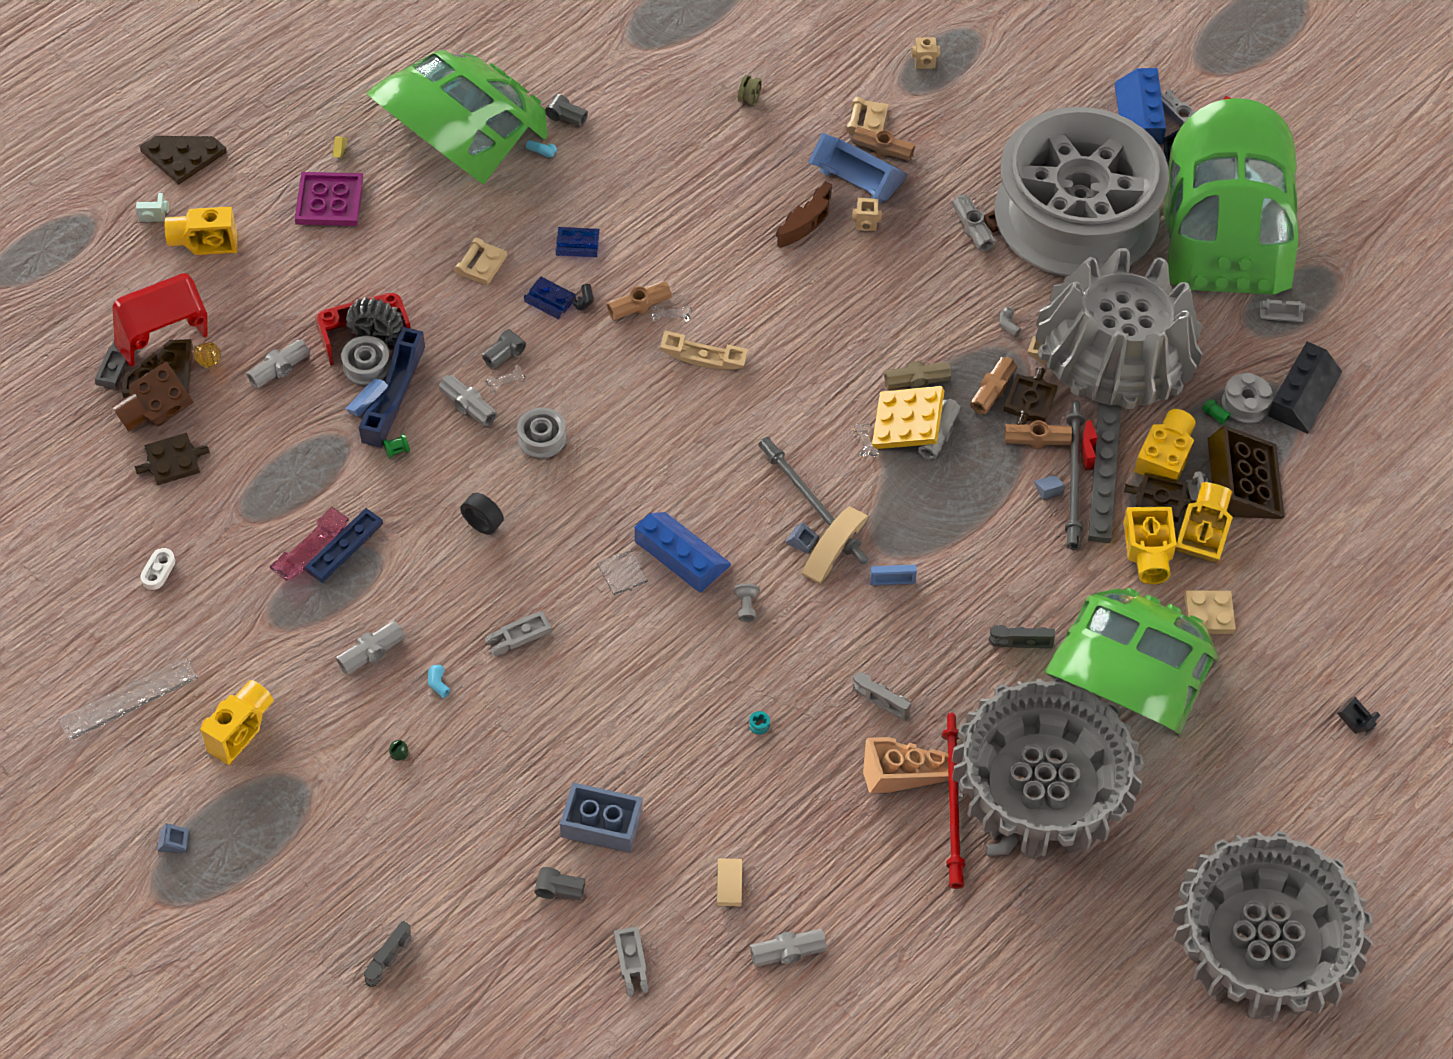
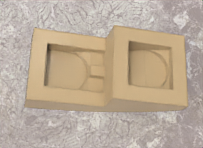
[717,858,742,906]

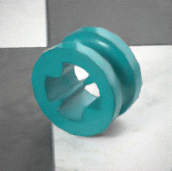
[749,711,770,735]

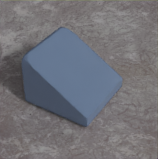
[1034,475,1065,500]
[785,523,819,554]
[157,823,189,852]

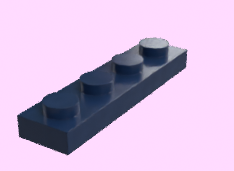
[304,508,383,583]

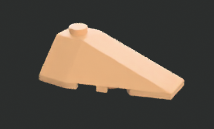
[863,737,949,793]

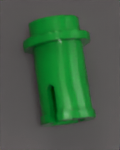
[1202,399,1231,425]

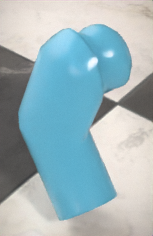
[526,140,557,158]
[428,665,450,698]

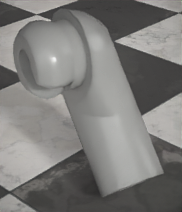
[999,307,1021,337]
[986,833,1018,856]

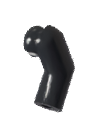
[573,284,594,311]

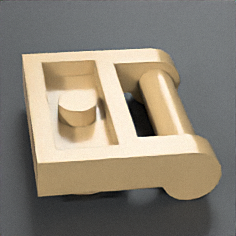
[846,97,888,135]
[454,237,507,286]

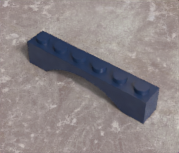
[359,327,425,448]

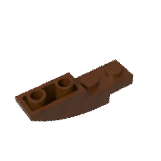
[776,181,832,248]

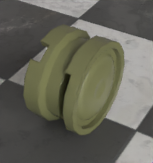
[738,75,762,106]

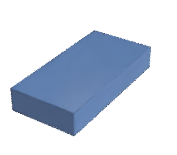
[345,378,388,416]
[870,565,917,585]

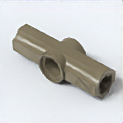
[884,361,951,389]

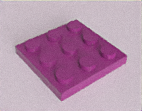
[295,172,364,226]

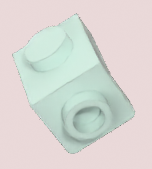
[136,193,169,222]

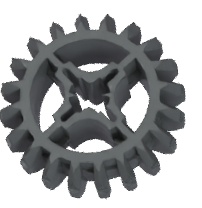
[346,297,404,346]

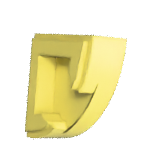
[333,136,348,158]

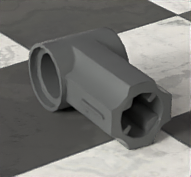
[545,94,588,127]
[482,329,526,369]
[534,867,586,901]

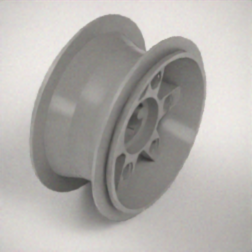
[995,107,1169,277]

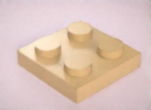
[1185,590,1236,634]

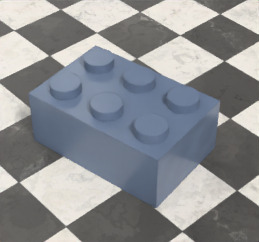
[560,782,643,853]

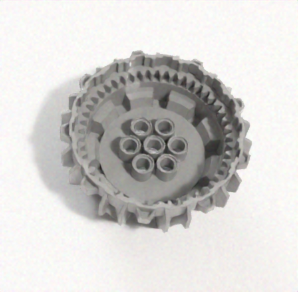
[1035,248,1203,409]
[952,677,1143,858]
[1172,831,1373,1021]

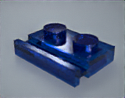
[556,227,600,257]
[524,276,576,319]

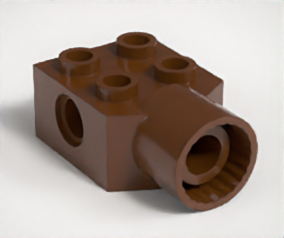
[112,361,194,432]

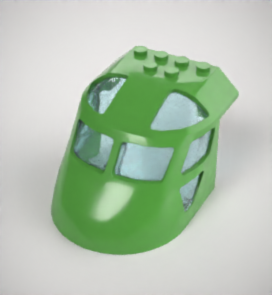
[366,50,548,185]
[1163,98,1298,295]
[1044,587,1219,735]

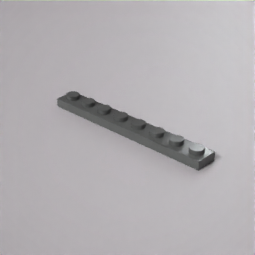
[1088,403,1121,543]

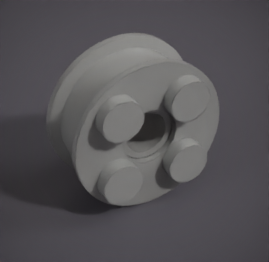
[341,336,391,386]
[1221,373,1273,424]
[517,408,566,459]

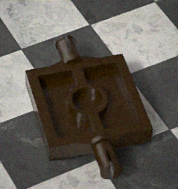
[1003,367,1058,425]
[134,433,210,486]
[1124,472,1196,522]

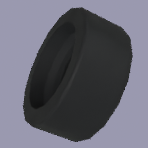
[460,492,504,535]

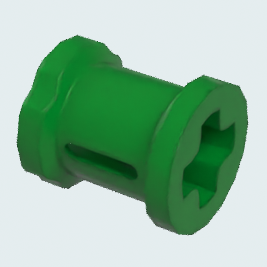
[383,434,410,459]

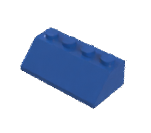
[1115,68,1166,144]
[634,512,731,593]

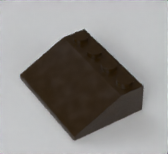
[1207,425,1285,519]

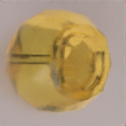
[194,342,221,367]

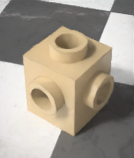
[911,37,940,69]
[852,198,882,231]

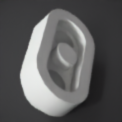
[141,548,175,590]

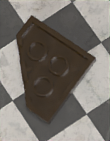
[139,136,227,185]
[122,339,193,398]

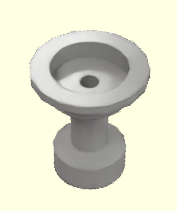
[733,584,760,622]

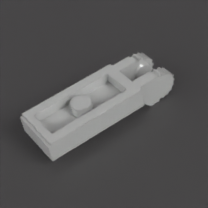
[485,611,552,656]
[853,672,911,721]
[614,926,649,996]

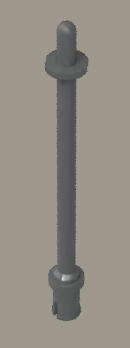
[1065,401,1085,550]
[758,437,868,564]

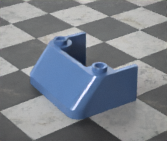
[808,132,907,203]

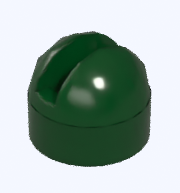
[389,740,408,761]

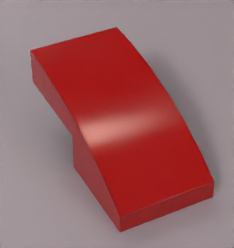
[1081,420,1098,471]

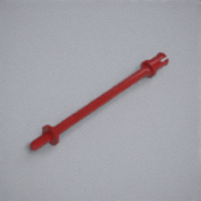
[941,712,966,889]

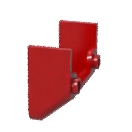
[112,273,208,367]
[315,293,411,365]

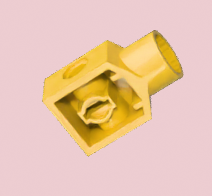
[165,207,238,255]
[1134,409,1196,480]
[1175,482,1232,563]
[1123,507,1177,585]
[200,680,274,765]

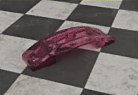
[270,507,349,581]

